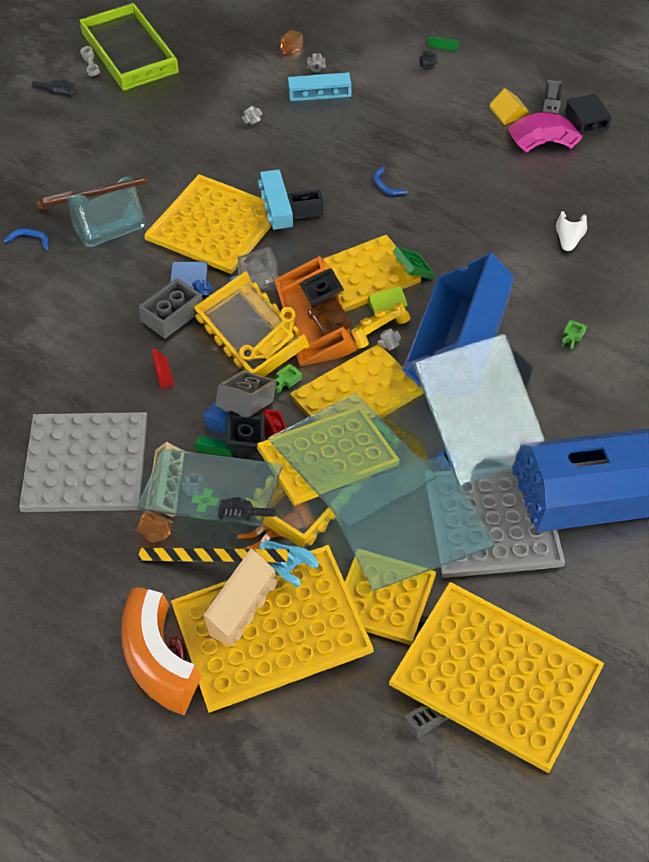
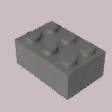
[138,278,203,339]
[215,370,277,417]

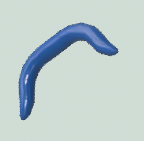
[373,166,408,196]
[3,228,48,250]

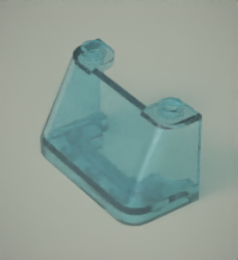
[67,176,146,247]

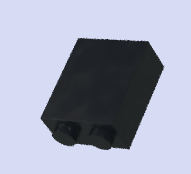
[565,93,611,135]

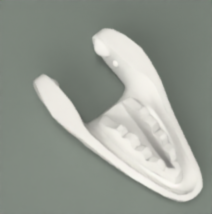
[556,211,587,251]

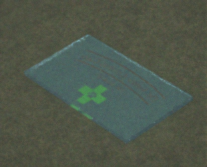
[137,449,283,527]

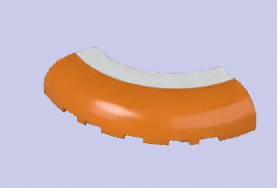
[121,588,201,715]

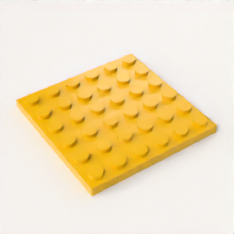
[144,175,272,274]

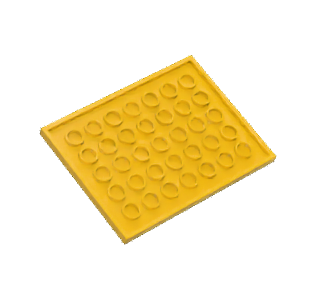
[171,545,374,713]
[389,582,604,773]

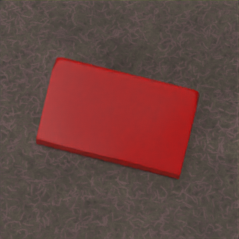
[152,349,174,388]
[259,409,289,440]

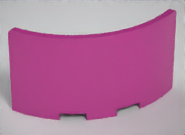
[508,113,583,153]

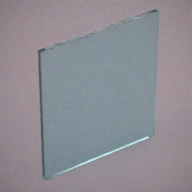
[413,334,545,486]
[268,393,436,528]
[325,455,495,591]

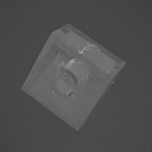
[238,247,279,289]

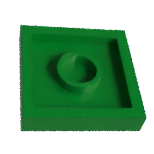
[393,246,436,280]

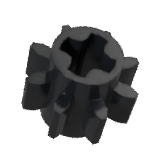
[419,50,438,70]

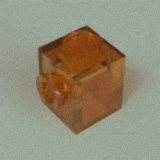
[280,29,303,56]
[136,511,172,543]

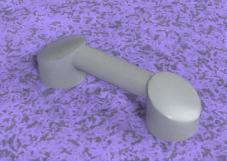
[80,46,100,77]

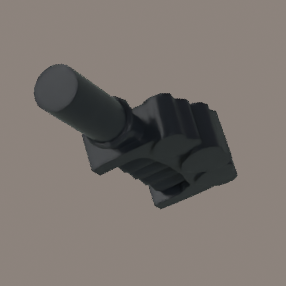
[32,80,76,97]
[218,497,276,521]

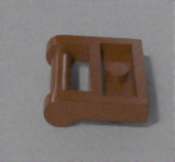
[307,297,353,337]

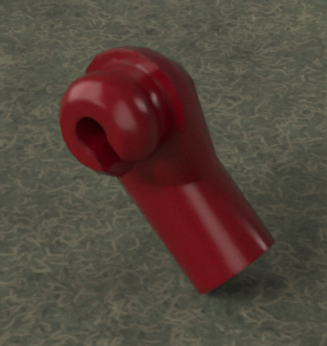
[169,636,187,661]

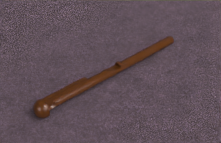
[36,177,148,211]

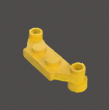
[351,302,411,349]
[239,307,296,361]

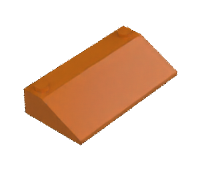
[274,256,357,367]

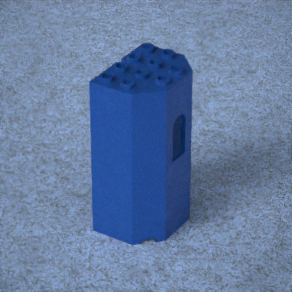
[402,252,514,399]
[512,428,649,532]

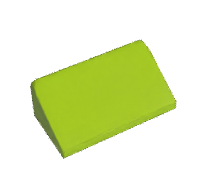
[368,286,408,315]

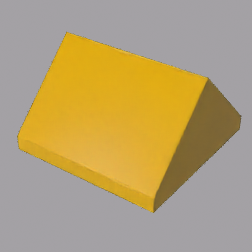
[489,88,531,125]

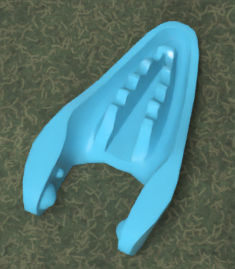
[260,541,319,587]

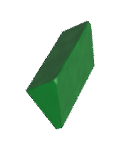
[428,36,460,51]
[194,435,234,460]

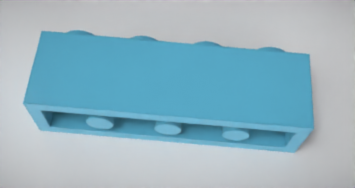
[288,73,351,101]
[258,169,293,230]

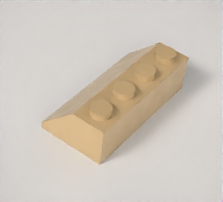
[203,549,277,647]

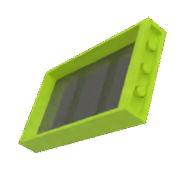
[80,3,179,91]

